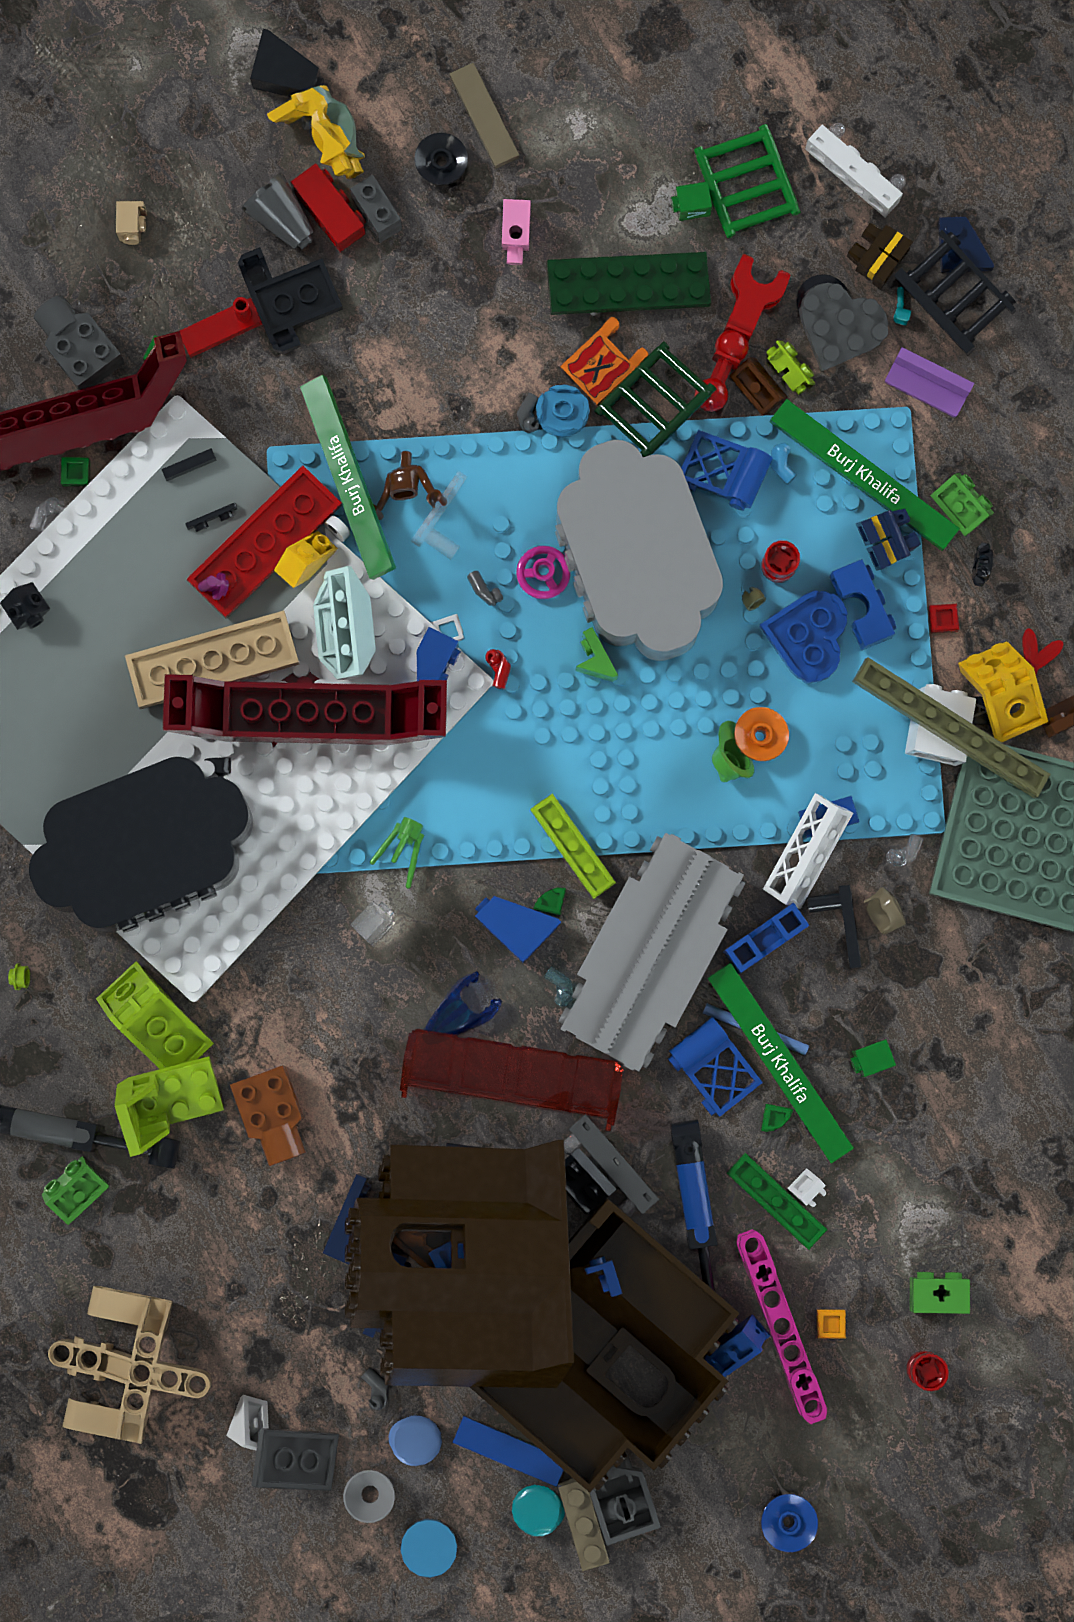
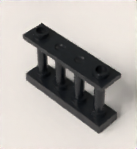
[894,230,1016,356]

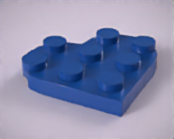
[759,590,847,684]

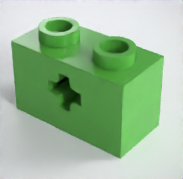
[910,1272,970,1314]

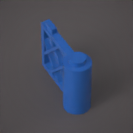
[681,430,773,511]
[668,1017,763,1117]

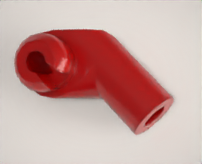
[485,649,511,690]

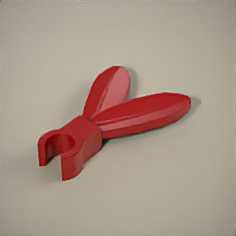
[1022,628,1064,674]

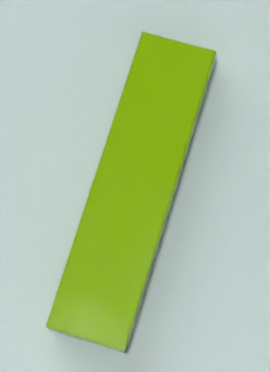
[530,793,616,900]

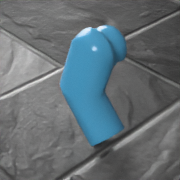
[770,443,797,484]

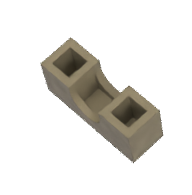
[558,1478,610,1571]

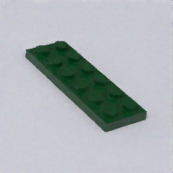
[546,252,711,315]

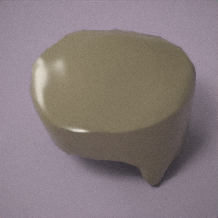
[864,887,906,934]

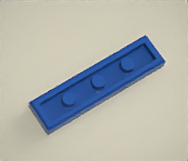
[453,1415,563,1487]

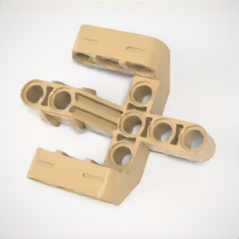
[48,1286,212,1444]

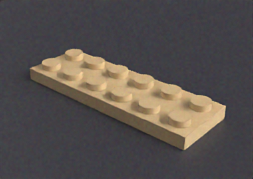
[125,611,299,709]

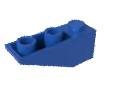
[416,627,461,681]

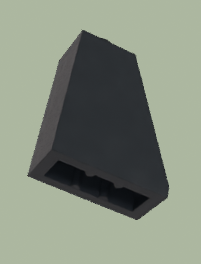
[250,29,324,97]

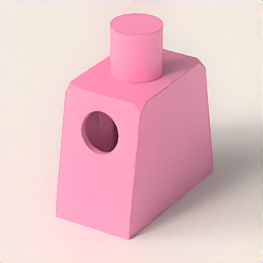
[502,199,531,265]

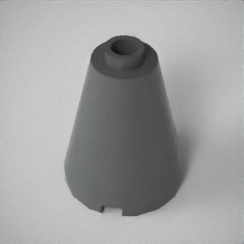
[241,173,314,250]

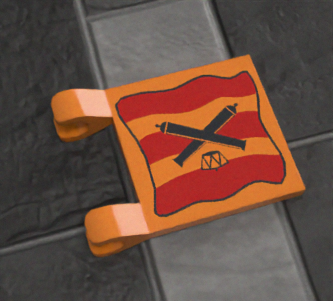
[560,317,649,405]

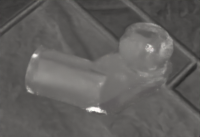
[30,497,65,532]
[886,834,923,867]

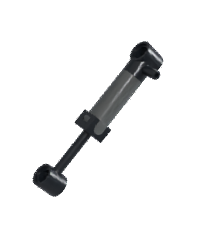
[0,1104,181,1169]

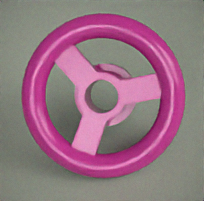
[516,546,571,599]

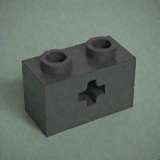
[350,175,402,243]

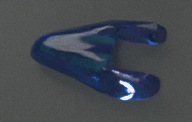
[422,971,503,1044]

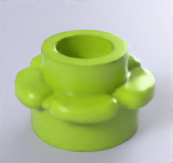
[8,963,30,990]

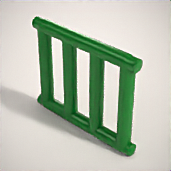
[694,124,801,238]

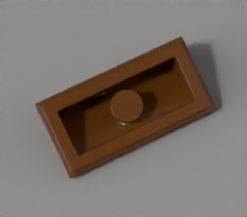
[730,357,788,416]

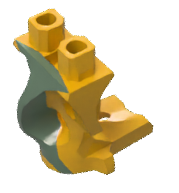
[267,85,365,179]

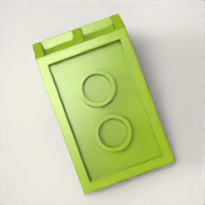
[96,961,214,1069]
[115,1056,224,1157]

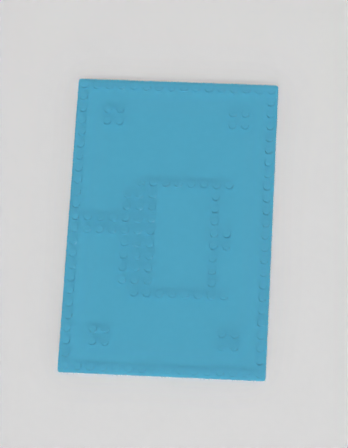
[267,407,945,874]

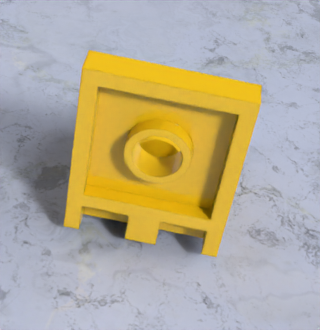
[958,641,1048,743]

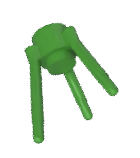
[370,817,424,889]

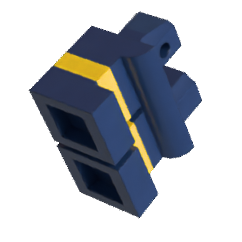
[856,509,921,571]

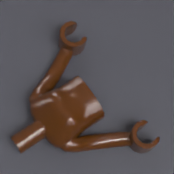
[373,451,448,520]

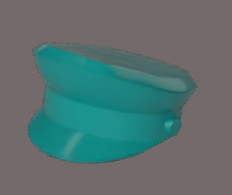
[512,1485,565,1537]

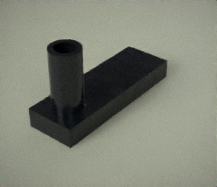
[807,885,862,969]

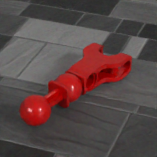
[694,254,791,412]

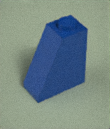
[475,896,561,963]

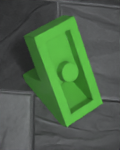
[576,627,618,682]

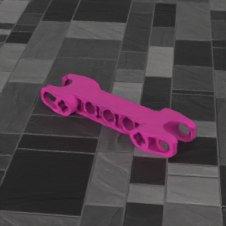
[736,1229,827,1424]

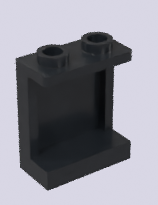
[161,448,238,532]

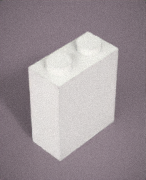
[905,684,976,766]

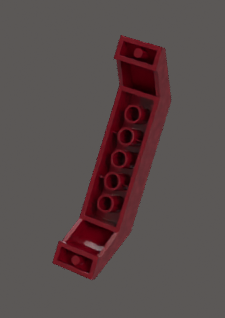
[0,331,187,470]
[163,674,447,745]

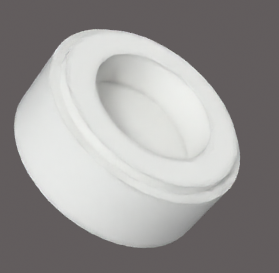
[324,516,351,542]

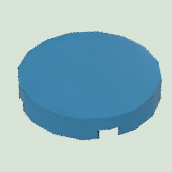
[536,385,590,437]
[401,1518,457,1578]

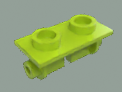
[766,340,816,395]

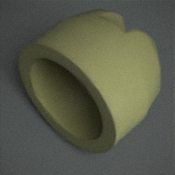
[742,587,766,611]

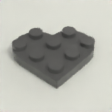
[799,283,888,371]

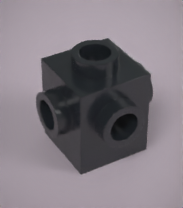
[0,582,50,630]

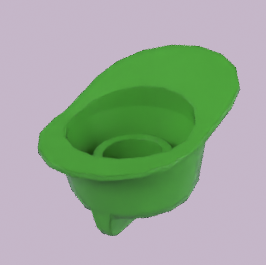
[712,721,754,782]

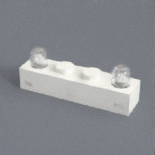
[805,122,906,218]

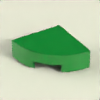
[533,888,566,916]
[760,1104,793,1132]

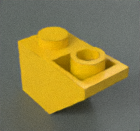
[274,531,338,588]

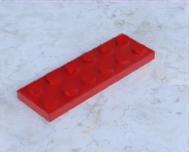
[187,466,342,619]

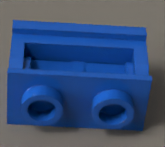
[704,1314,771,1377]

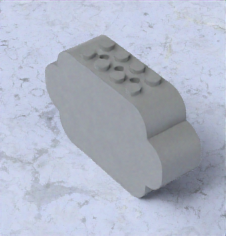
[555,440,723,661]

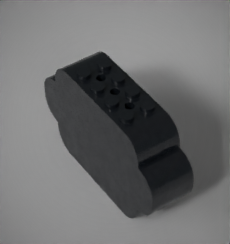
[29,757,253,933]

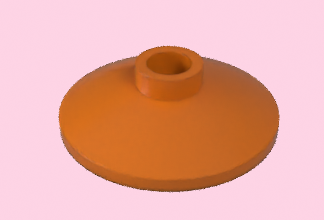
[734,707,789,761]

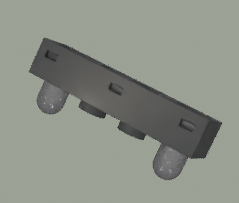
[564,1114,659,1217]

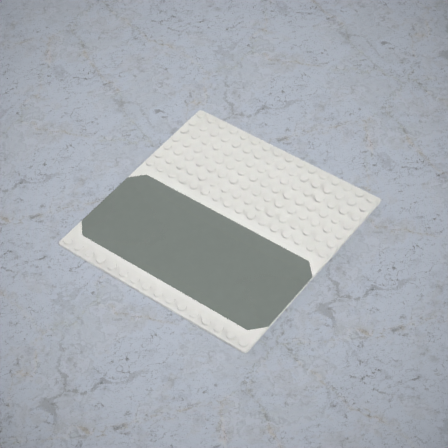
[0,395,493,1002]

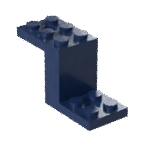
[323,1173,412,1338]

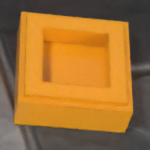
[816,1309,846,1339]

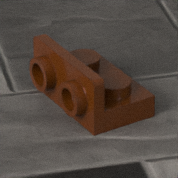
[1042,695,1074,738]

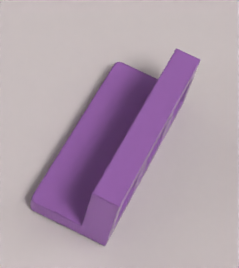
[885,347,974,418]

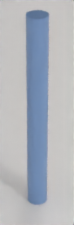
[703,1003,809,1055]

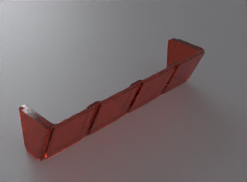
[400,1029,623,1131]

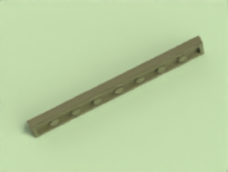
[852,657,1050,798]

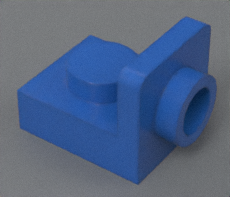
[584,1256,622,1297]

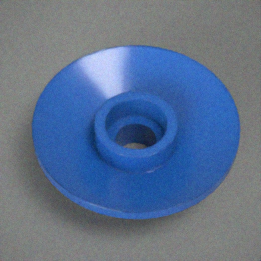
[761,1494,818,1552]

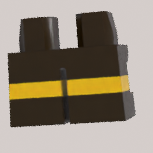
[847,222,913,290]

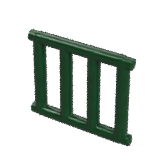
[594,341,716,457]

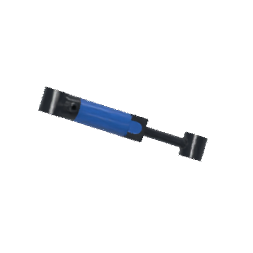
[670,1119,718,1291]

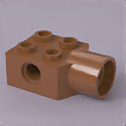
[230,1065,306,1166]

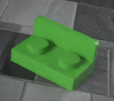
[930,473,994,536]
[42,1156,109,1225]

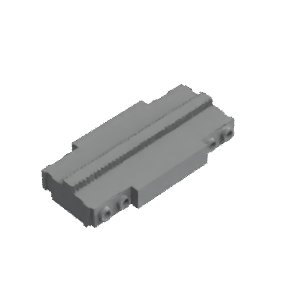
[558,833,745,1071]

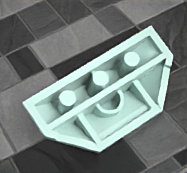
[313,566,376,680]

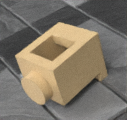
[116,201,147,245]

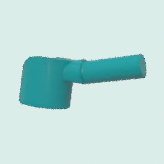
[893,287,911,326]

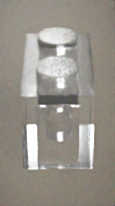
[350,901,396,947]

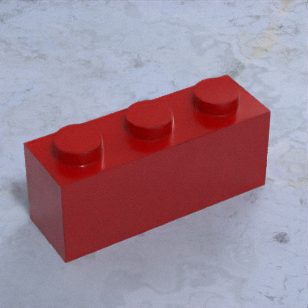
[290,163,366,252]

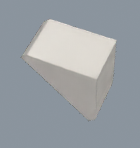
[226,1395,269,1451]

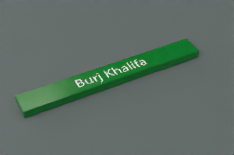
[300,375,396,580]
[770,399,960,551]
[707,963,854,1163]

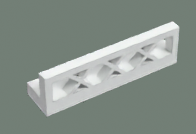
[763,793,853,909]

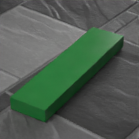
[726,1153,827,1250]

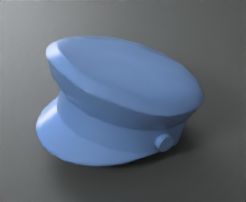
[388,1415,442,1466]

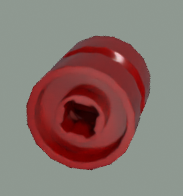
[761,541,800,583]
[906,1351,949,1391]

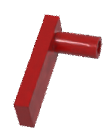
[180,297,262,358]

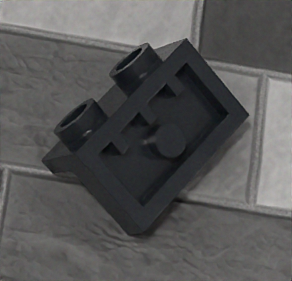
[565,1147,616,1215]

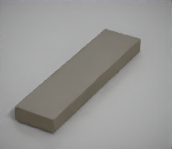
[450,63,519,169]

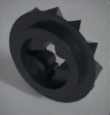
[972,542,993,587]

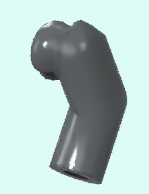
[361,1367,389,1411]

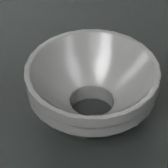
[343,1470,395,1523]

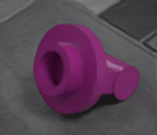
[198,572,229,600]

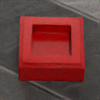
[929,603,959,634]

